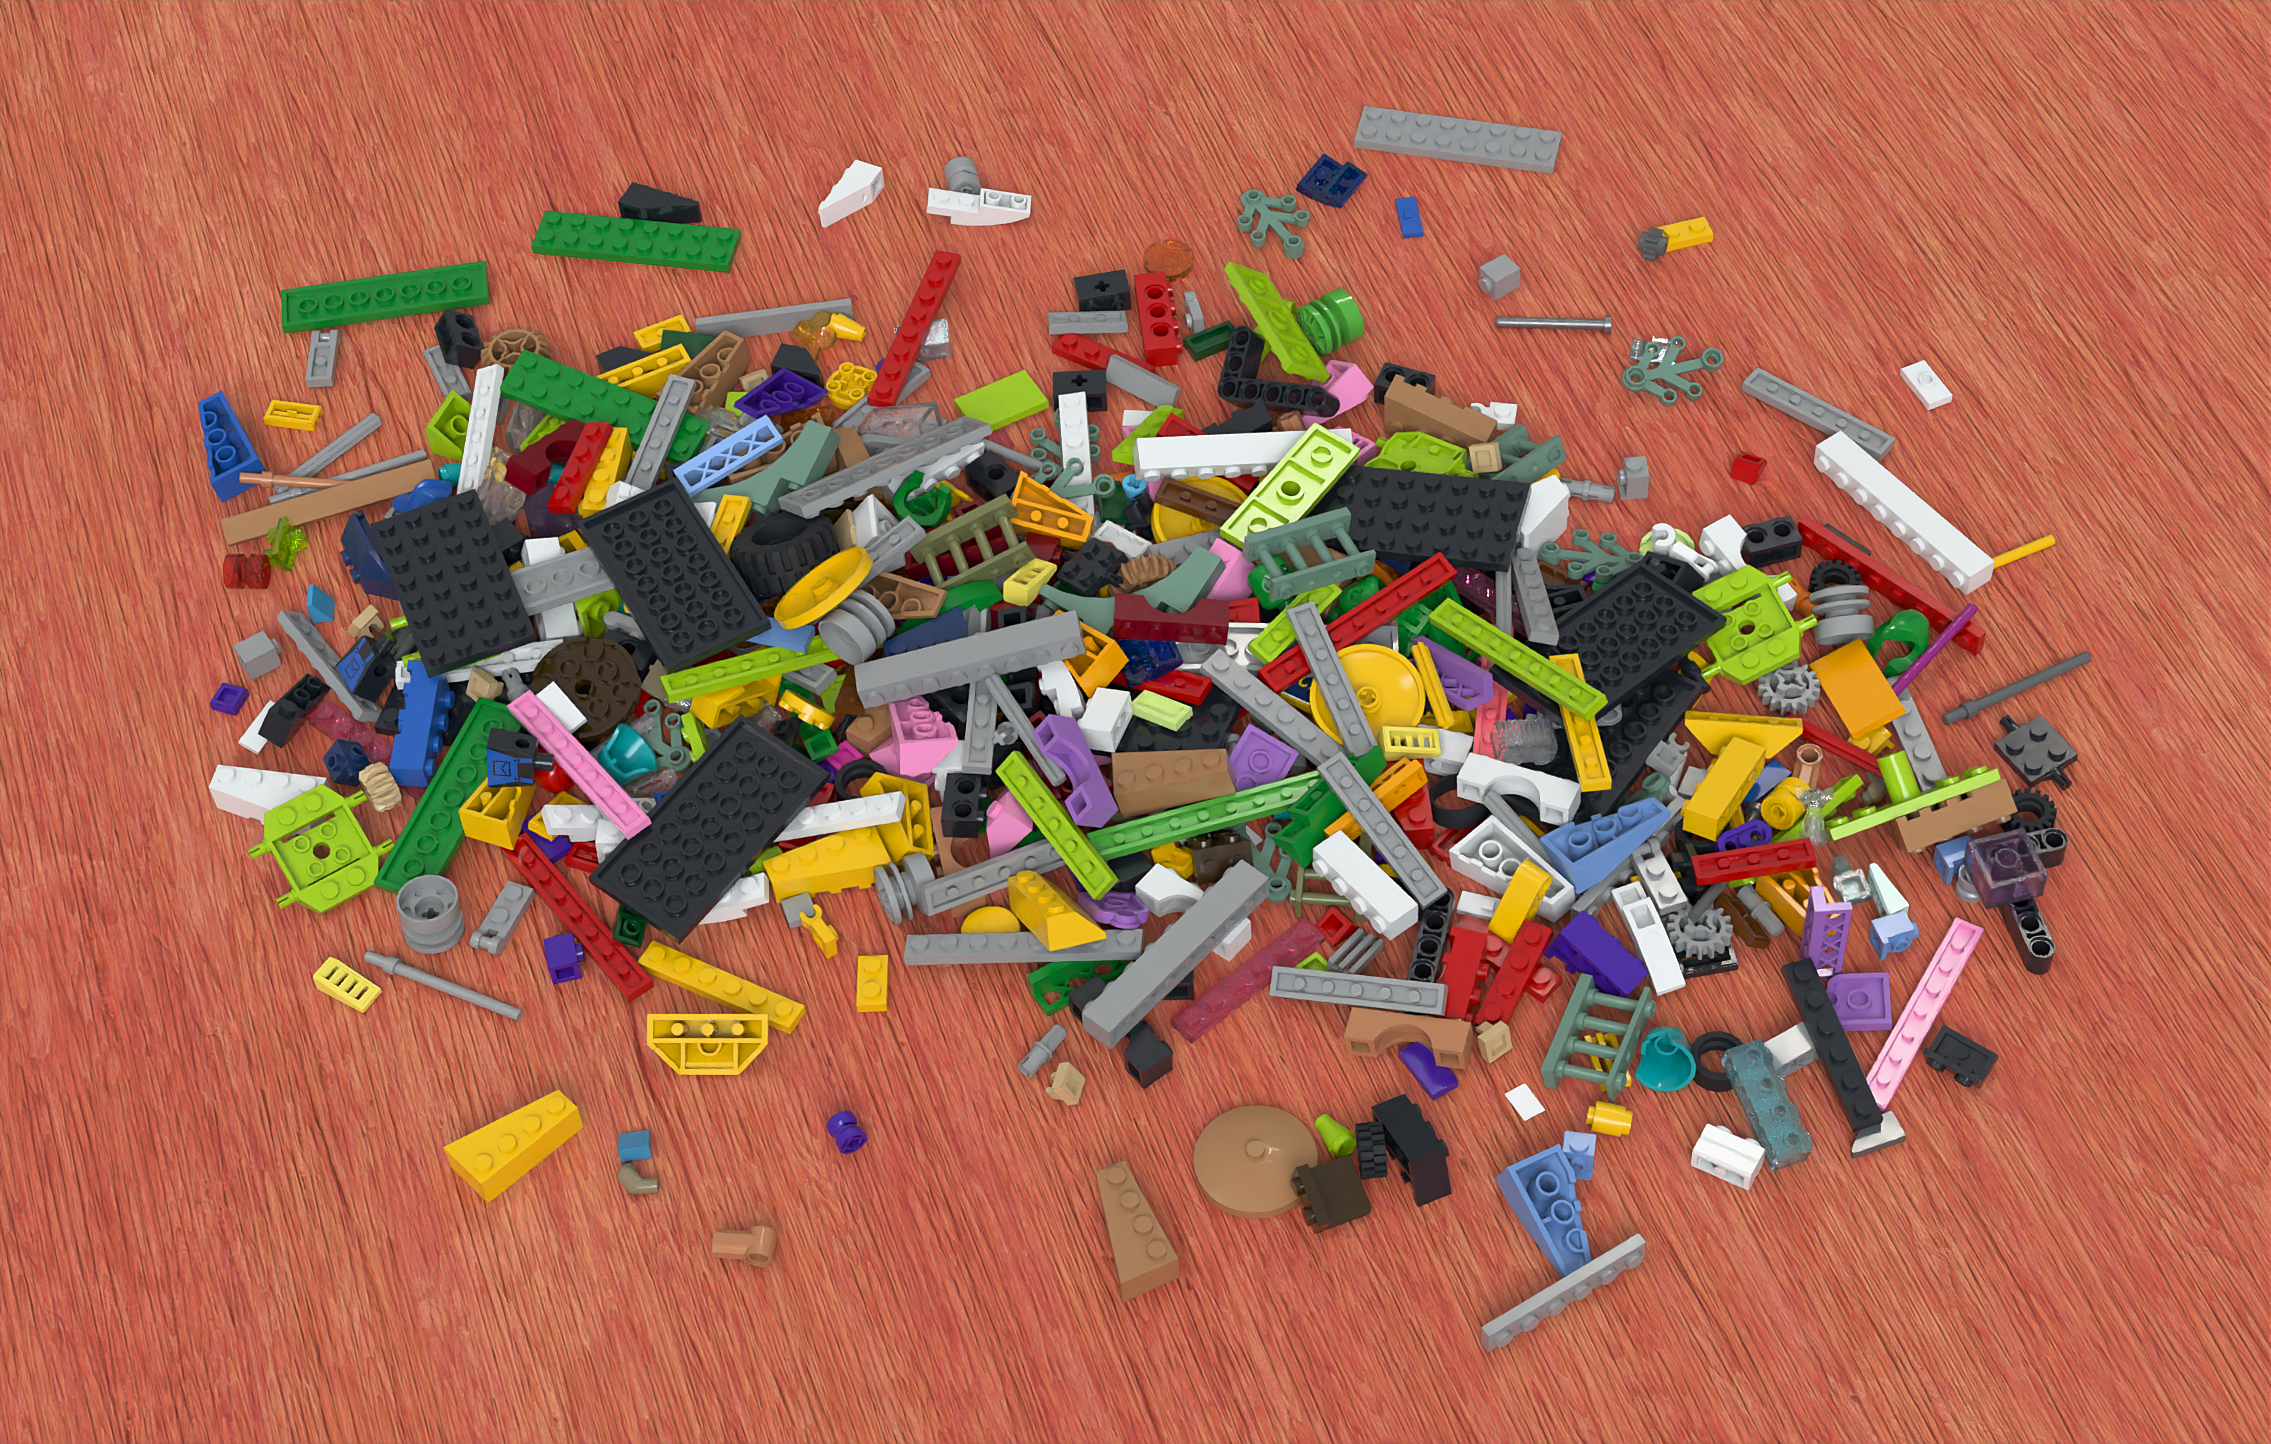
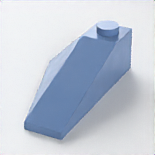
[1539,797,1672,894]
[1495,1144,1592,1279]

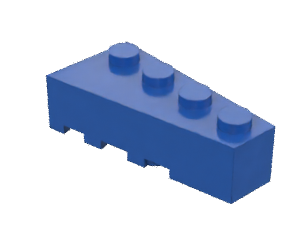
[198,390,266,503]
[389,660,455,787]

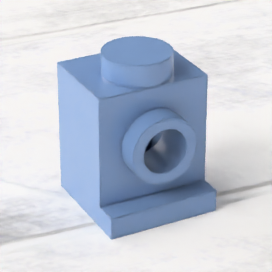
[1932,835,1983,885]
[1868,911,1919,961]
[1563,1131,1596,1181]

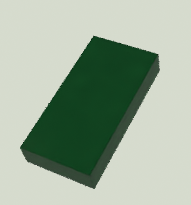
[1183,320,1235,362]

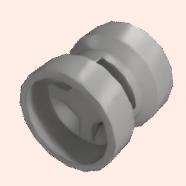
[1955,862,1989,903]

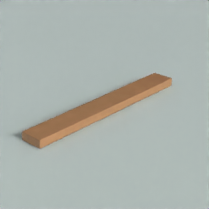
[220,459,437,547]

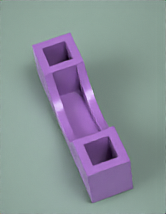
[1032,714,1118,828]

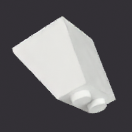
[1515,475,1570,559]
[852,494,906,573]

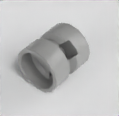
[944,157,982,195]

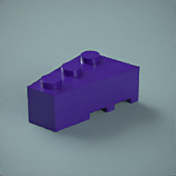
[1544,910,1649,998]

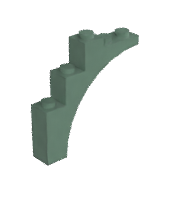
[683,420,841,529]
[1038,545,1226,640]

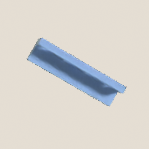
[673,415,784,498]

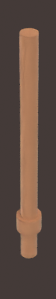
[239,471,352,489]

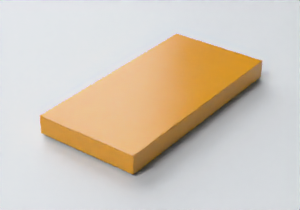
[1809,638,1906,741]

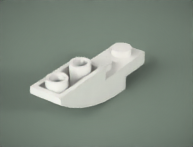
[926,188,1031,226]
[1037,660,1086,722]
[541,798,656,842]
[699,872,769,924]
[1611,881,1686,996]

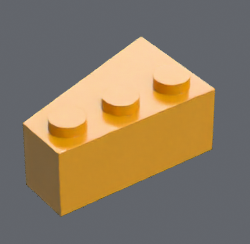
[1010,471,1094,550]
[1054,609,1129,698]
[1755,868,1840,939]

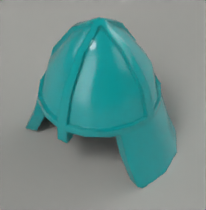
[596,724,658,786]
[1635,1026,1696,1092]

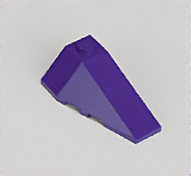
[734,368,829,419]

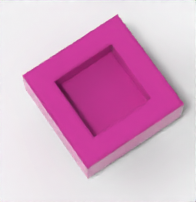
[824,740,864,773]

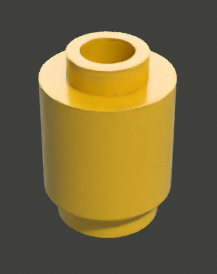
[1586,1101,1633,1137]

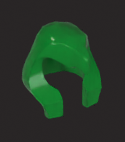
[892,470,952,533]
[1866,609,1930,677]

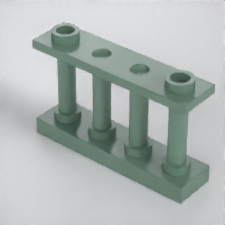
[1466,423,1567,483]
[1242,507,1376,602]
[1541,973,1656,1103]

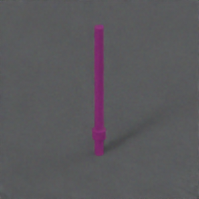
[1891,603,1978,697]

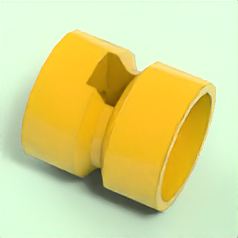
[1761,777,1813,830]

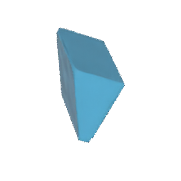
[307,584,335,623]
[618,1130,652,1163]

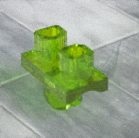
[262,517,308,572]

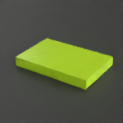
[954,370,1049,431]

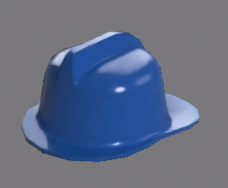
[392,479,452,513]

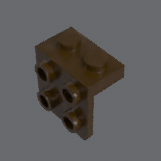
[1180,829,1254,885]
[1290,1156,1371,1234]

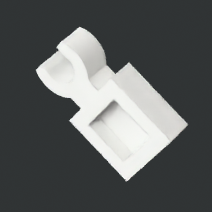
[1471,402,1517,431]

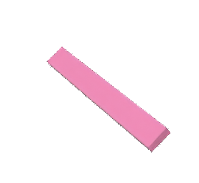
[507,690,651,840]
[1866,917,1984,1114]

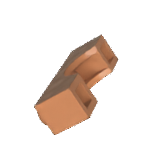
[930,806,986,918]
[1344,1007,1474,1070]

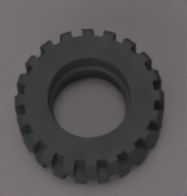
[730,512,840,597]

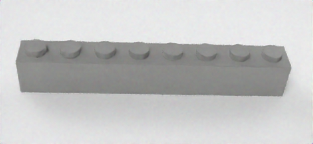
[854,610,1087,709]
[1082,859,1269,1049]

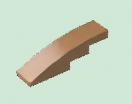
[833,427,882,501]

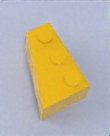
[690,644,783,729]
[860,772,934,871]
[458,777,536,850]

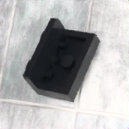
[1923,1024,1999,1089]

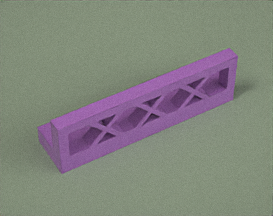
[1408,635,1494,711]
[1799,886,1852,980]

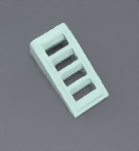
[1867,863,1909,917]

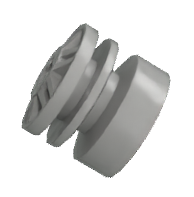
[1809,585,1875,645]
[818,589,895,665]
[873,851,935,926]
[396,875,465,954]

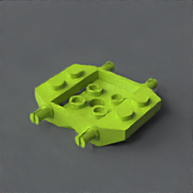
[1364,431,1479,478]
[1692,565,1818,686]
[247,784,394,915]

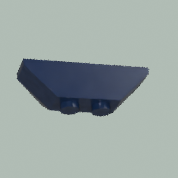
[340,509,399,601]

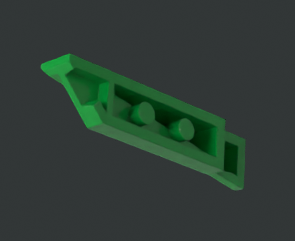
[1272,745,1387,868]

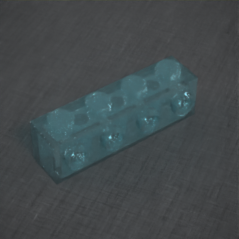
[1720,1038,1813,1172]

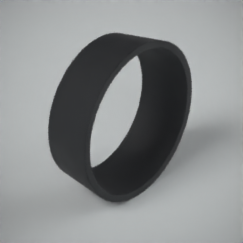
[1429,773,1491,829]

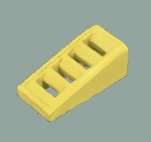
[1003,558,1057,607]
[1377,726,1441,761]
[313,957,382,1014]

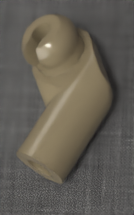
[1860,771,1887,806]
[617,1164,660,1195]

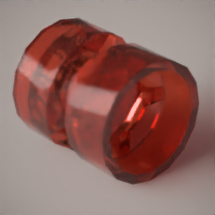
[223,553,271,590]

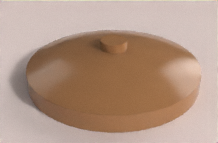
[1193,1105,1318,1219]

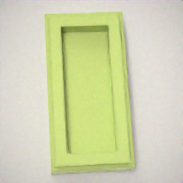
[1132,689,1193,731]

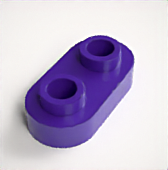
[1714,820,1772,853]

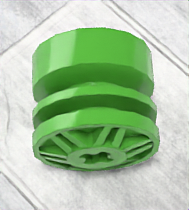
[1296,288,1365,357]

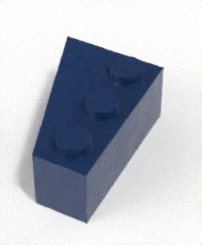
[883,605,969,658]

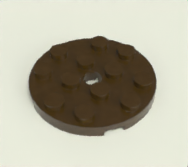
[530,636,641,743]

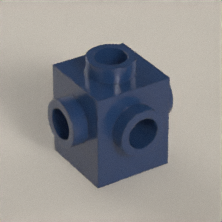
[323,739,371,787]

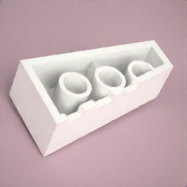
[209,765,330,836]
[1449,815,1576,923]

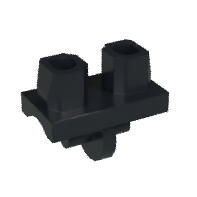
[1122,491,1155,540]
[1665,843,1712,904]

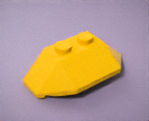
[1685,710,1803,758]
[647,1014,769,1075]

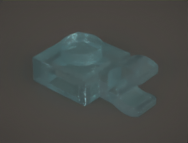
[1630,337,1679,366]
[1831,855,1873,905]

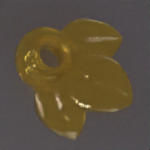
[794,311,837,361]

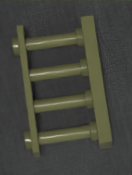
[909,493,1036,591]
[1290,832,1373,922]

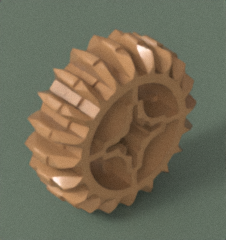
[481,325,552,382]
[1107,553,1178,597]

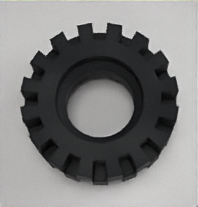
[1808,560,1861,593]
[2000,788,2057,836]
[1355,1121,1387,1180]

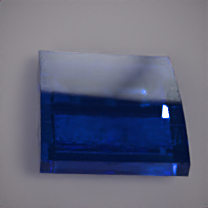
[1296,153,1368,208]
[1116,639,1183,688]

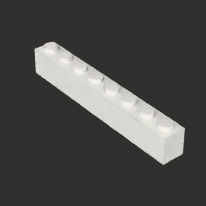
[1132,429,1353,482]
[1814,431,1995,595]

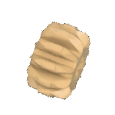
[358,762,402,812]

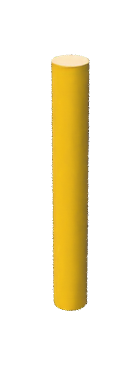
[1991,534,2055,569]

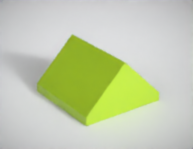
[425,390,471,462]
[576,588,622,639]

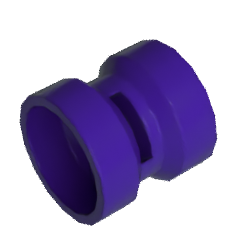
[826,1110,867,1154]

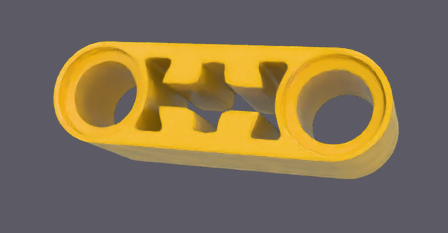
[1488,859,1553,945]

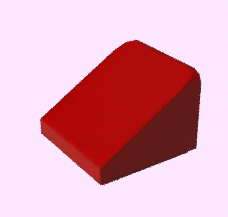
[1730,452,1767,485]
[1314,906,1359,947]

